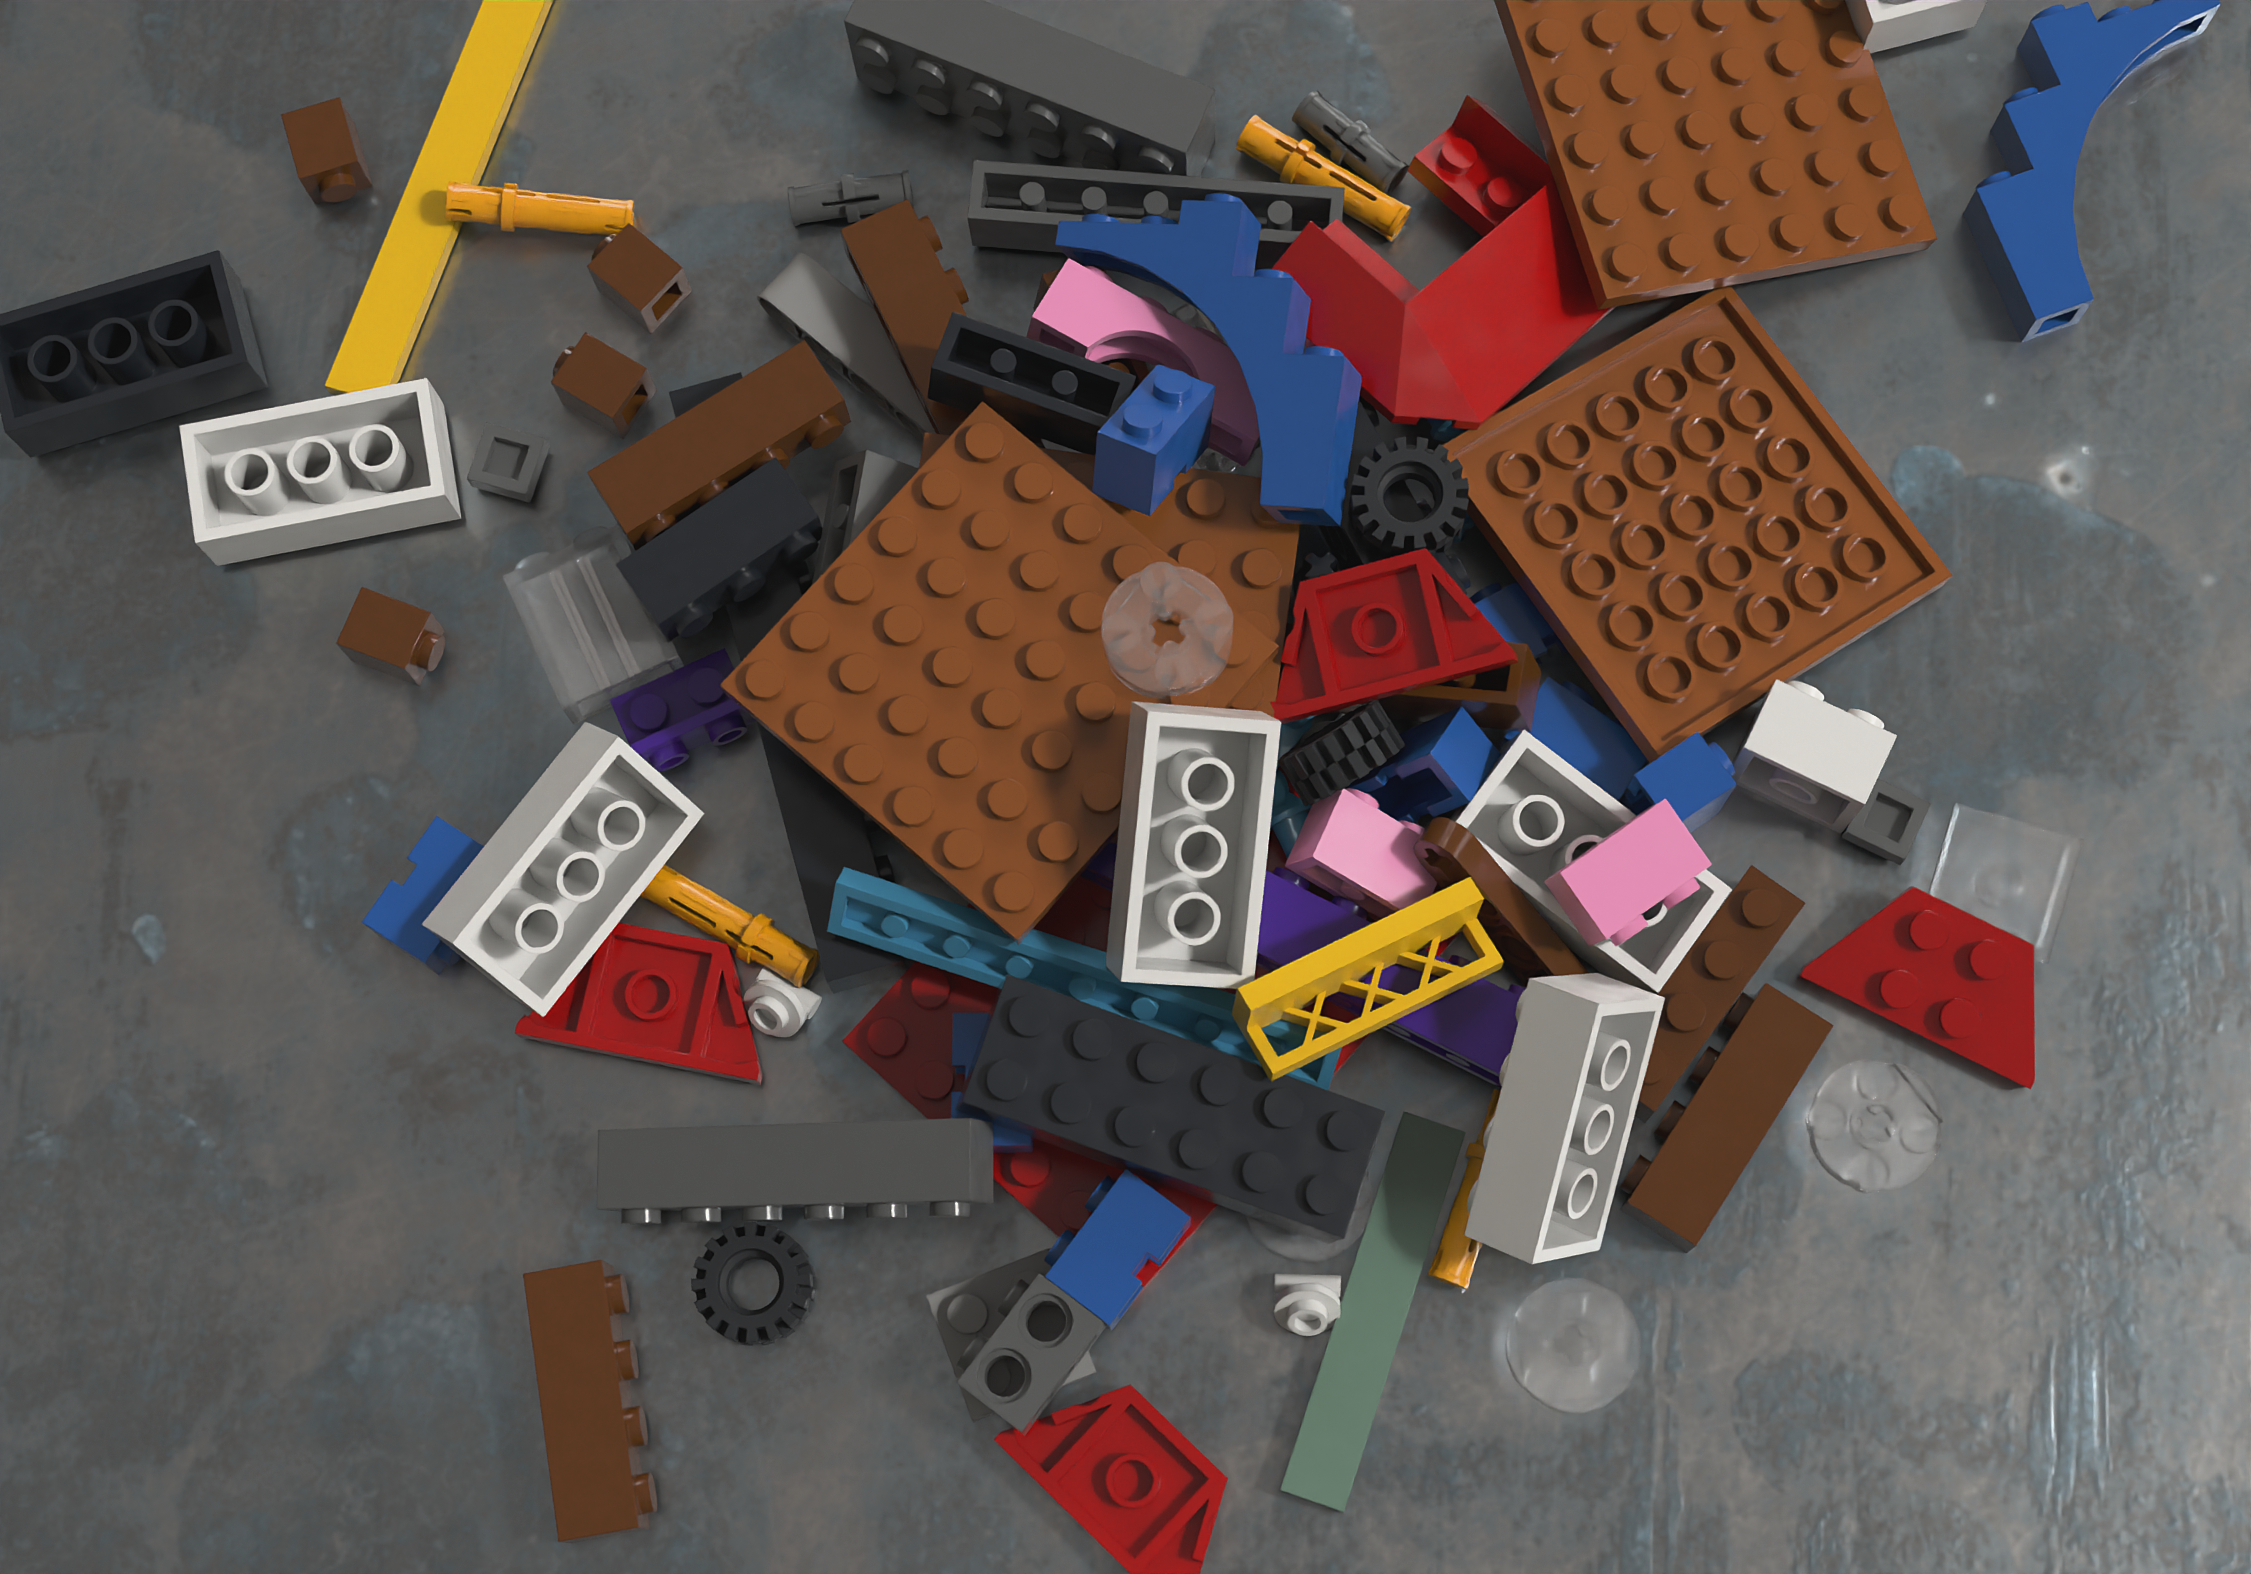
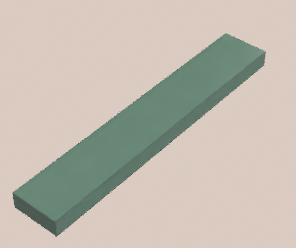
[1280,1111,1466,1513]

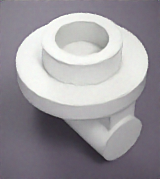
[743,967,822,1038]
[1274,1273,1341,1336]

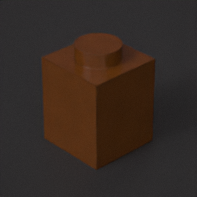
[281,97,372,204]
[587,223,692,334]
[551,332,657,439]
[336,587,445,686]

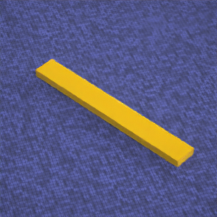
[324,0,553,395]

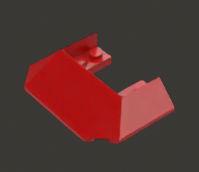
[1272,95,1616,430]

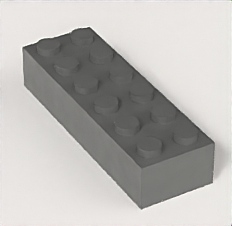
[844,0,1215,177]

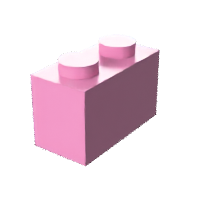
[1285,788,1437,921]
[1544,798,1712,947]

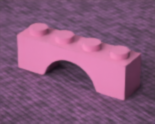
[1026,258,1260,467]

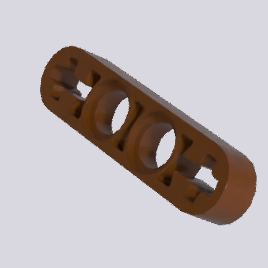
[1413,817,1590,988]

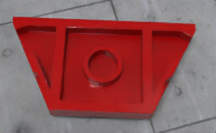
[1270,548,1519,724]
[1799,886,2035,1089]
[515,923,763,1085]
[993,1384,1228,1574]

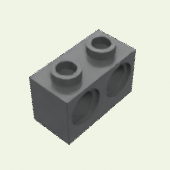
[957,1273,1105,1435]

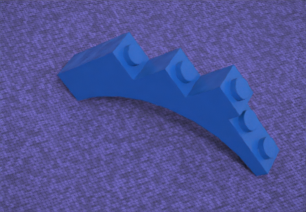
[1963,0,2221,343]
[1055,193,1362,527]

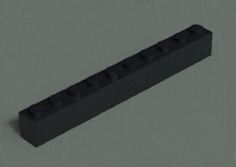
[669,372,907,994]

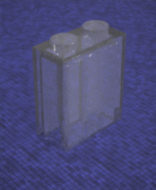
[502,524,685,724]

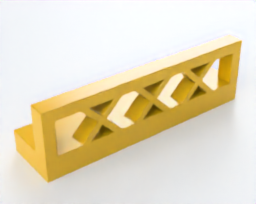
[1231,877,1504,1081]

